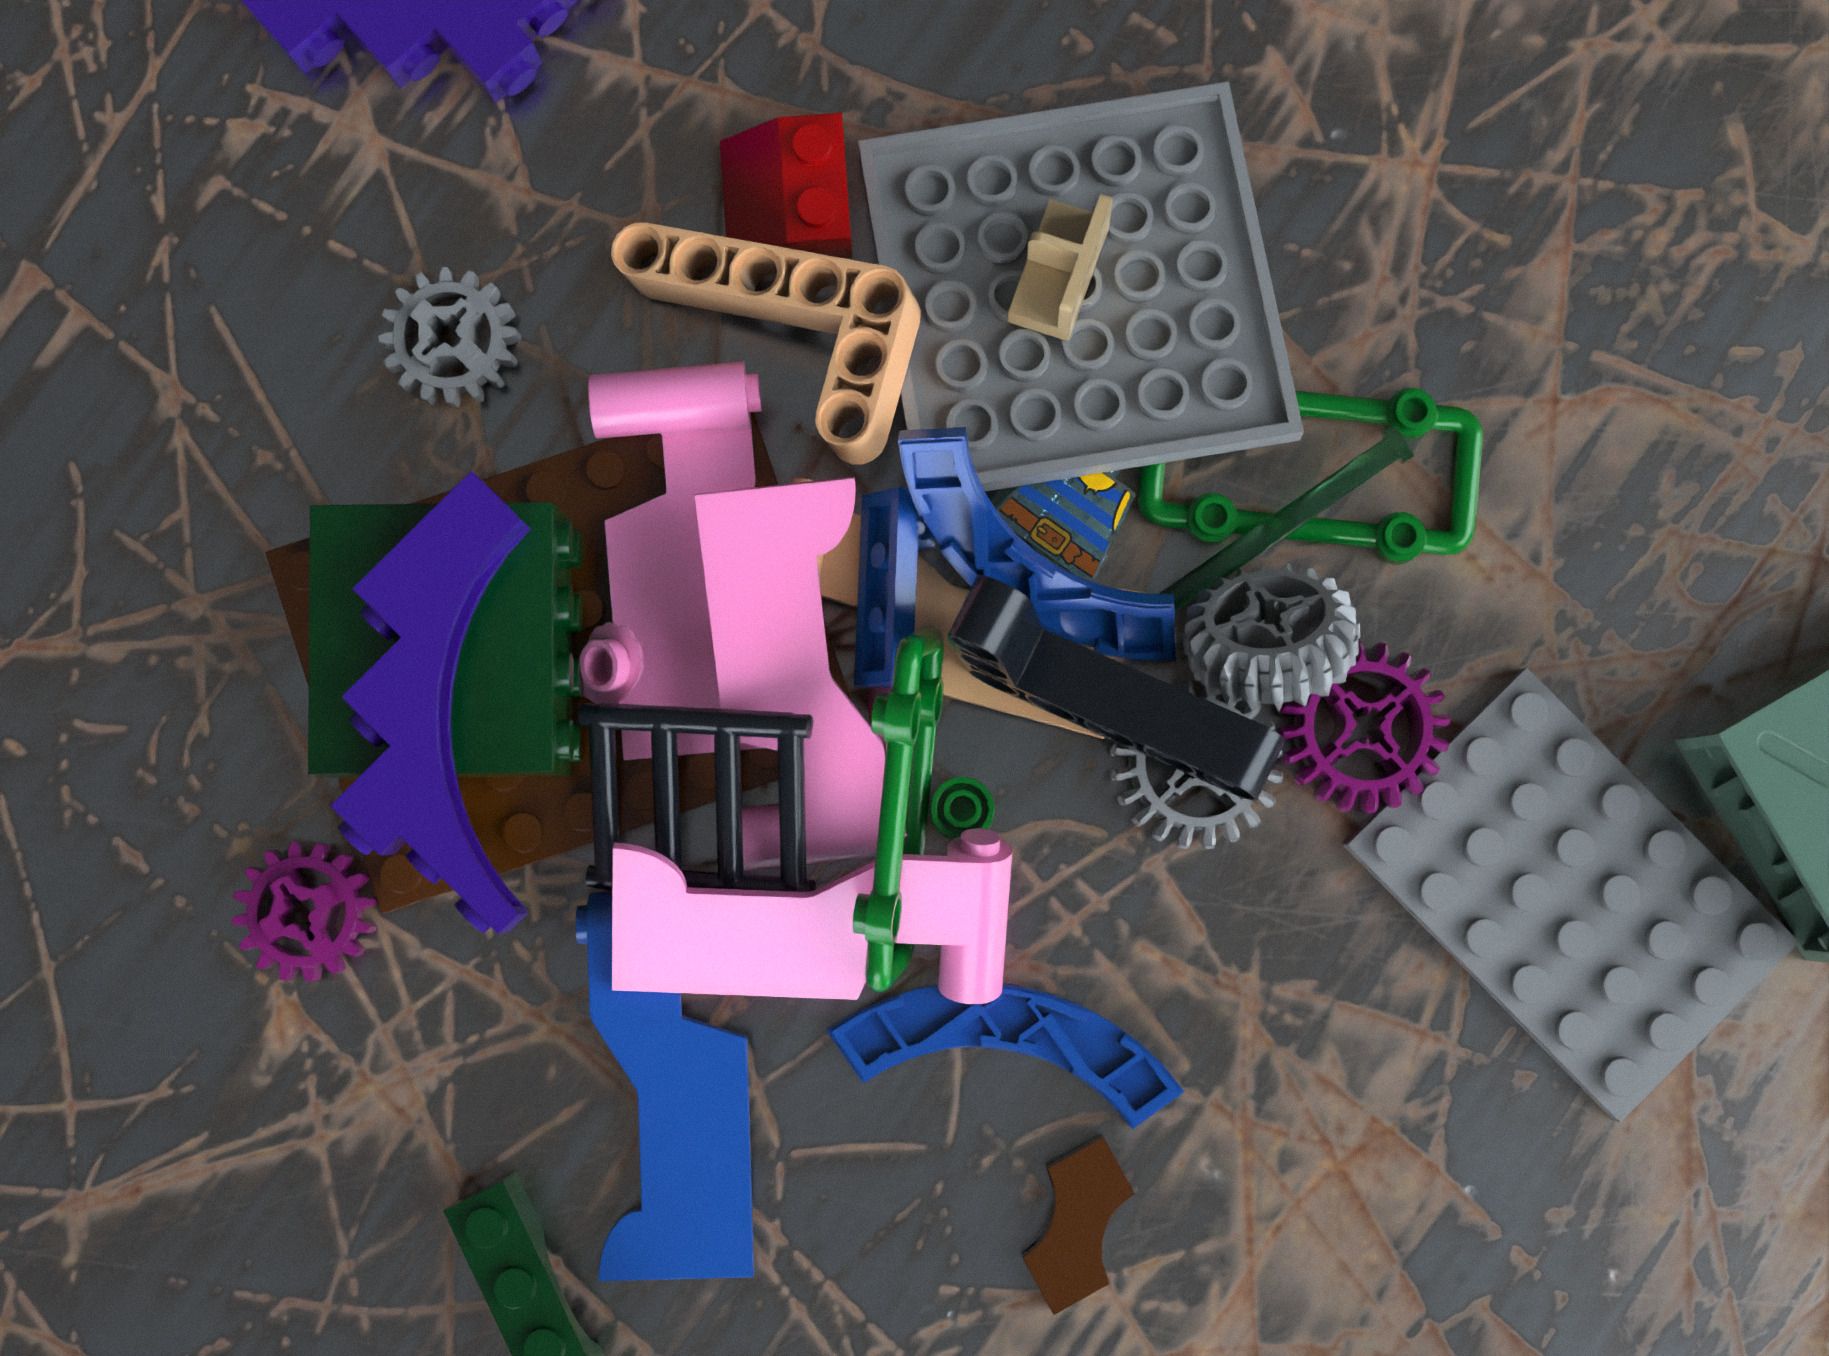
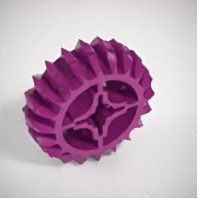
[1275,640,1451,813]

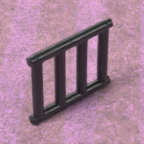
[578,703,816,892]

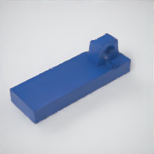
[854,487,935,689]

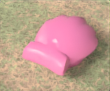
[580,622,644,704]

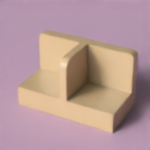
[1008,194,1113,341]

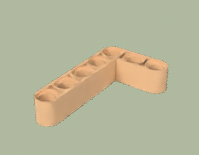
[611,222,921,465]

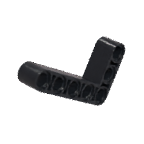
[947,575,1285,801]

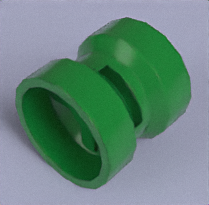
[929,776,995,840]

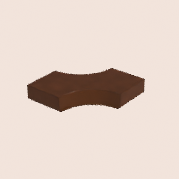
[1021,1134,1135,1315]

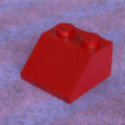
[719,113,853,258]

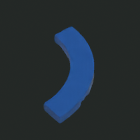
[898,427,1177,661]
[826,984,1185,1129]

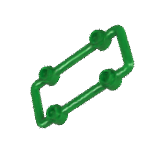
[1137,388,1483,565]
[853,625,944,992]

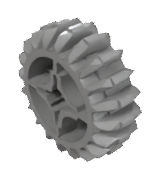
[1182,563,1360,711]
[1110,677,1284,849]

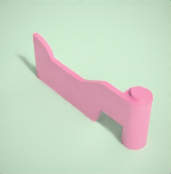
[588,361,763,761]
[694,477,907,872]
[612,828,1013,1004]

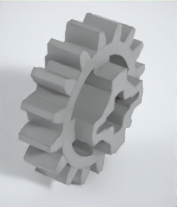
[378,267,521,409]

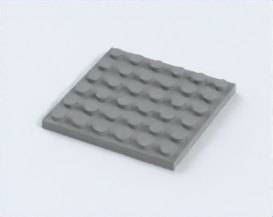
[858,81,1304,492]

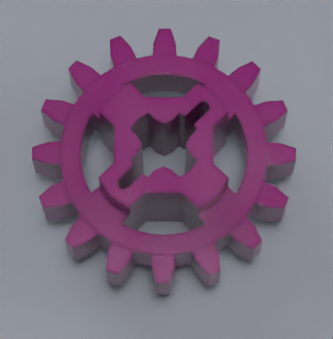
[231,842,378,982]

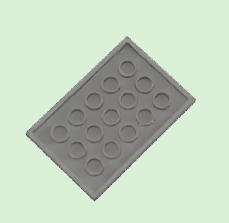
[1343,668,1799,1122]

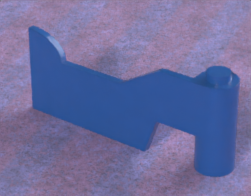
[575,892,754,1281]

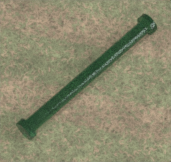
[1148,425,1414,612]

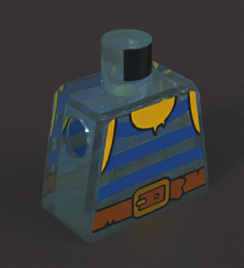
[996,469,1136,582]

